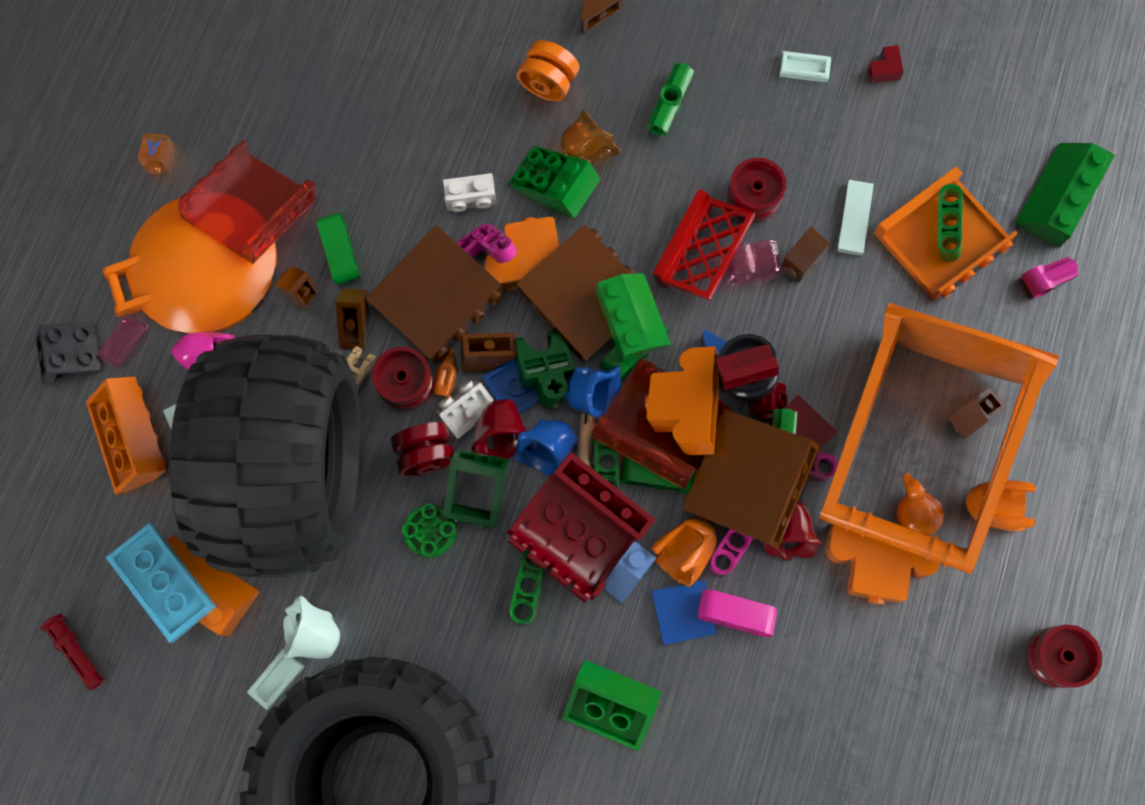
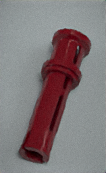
[40,614,105,692]

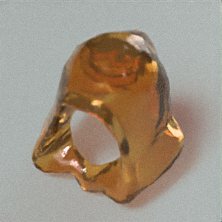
[561,110,622,162]

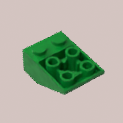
[508,145,601,219]

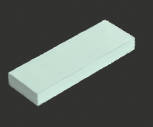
[837,180,874,256]

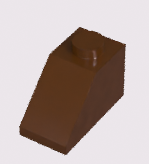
[581,0,623,34]
[782,227,830,282]
[275,266,321,311]
[335,288,369,349]
[460,332,517,372]
[948,388,1006,438]

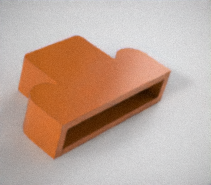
[485,217,566,291]
[645,346,720,455]
[826,524,940,605]

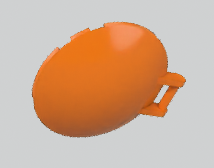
[102,193,277,333]

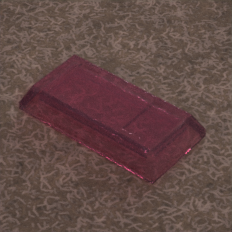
[97,313,148,368]

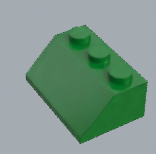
[595,273,671,363]
[562,660,662,752]

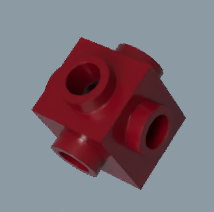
[748,382,788,422]

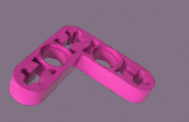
[456,223,517,263]

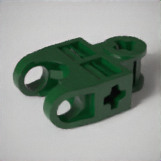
[514,330,575,409]

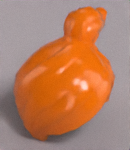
[896,473,945,536]

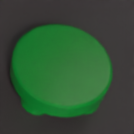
[402,503,457,558]

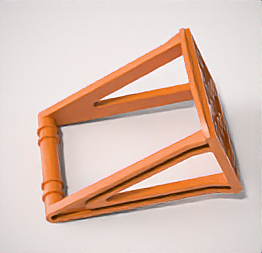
[819,303,1059,574]

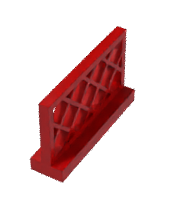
[653,189,755,301]

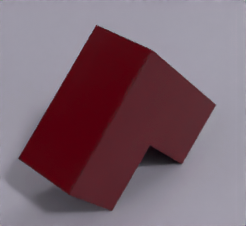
[868,45,904,83]

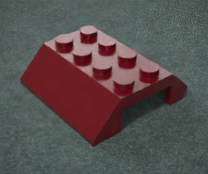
[507,452,656,603]

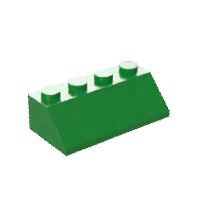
[1014,143,1115,248]

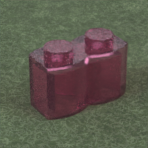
[724,239,782,285]

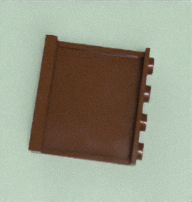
[365,225,505,364]
[516,225,654,365]
[683,409,820,549]

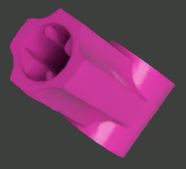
[1021,256,1079,299]

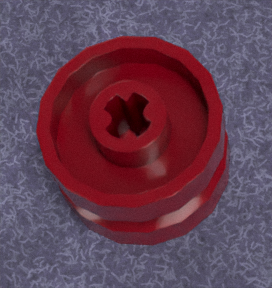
[727,157,786,223]
[372,347,434,411]
[390,422,454,477]
[1026,624,1102,688]

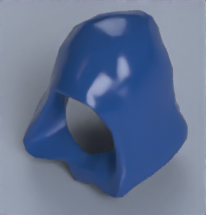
[565,365,621,419]
[514,418,578,476]

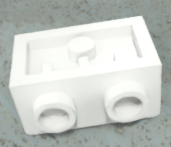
[443,173,496,212]
[435,380,494,439]

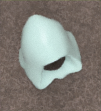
[283,596,340,659]

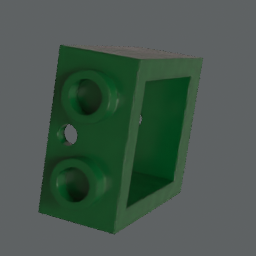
[443,449,509,528]

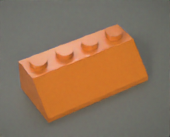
[86,377,166,495]
[166,535,260,637]

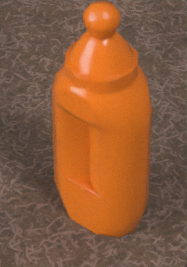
[433,349,457,398]

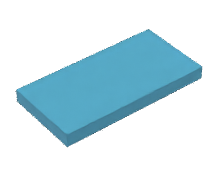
[106,522,217,643]

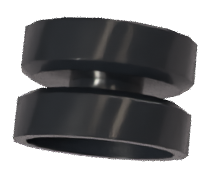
[718,334,779,402]

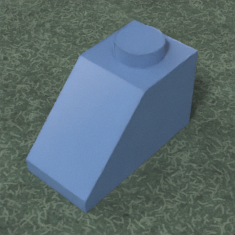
[603,541,656,604]

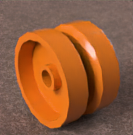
[517,40,579,102]

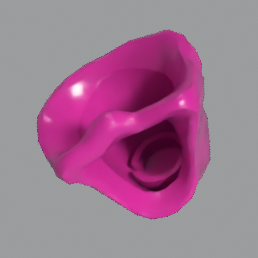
[171,332,234,370]

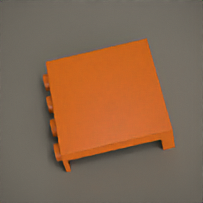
[874,166,1018,301]

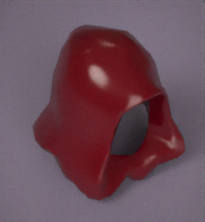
[471,399,527,459]
[763,500,821,561]

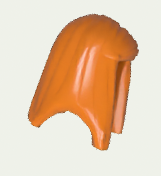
[965,479,1036,532]
[651,518,717,587]

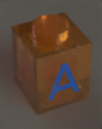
[138,133,176,174]

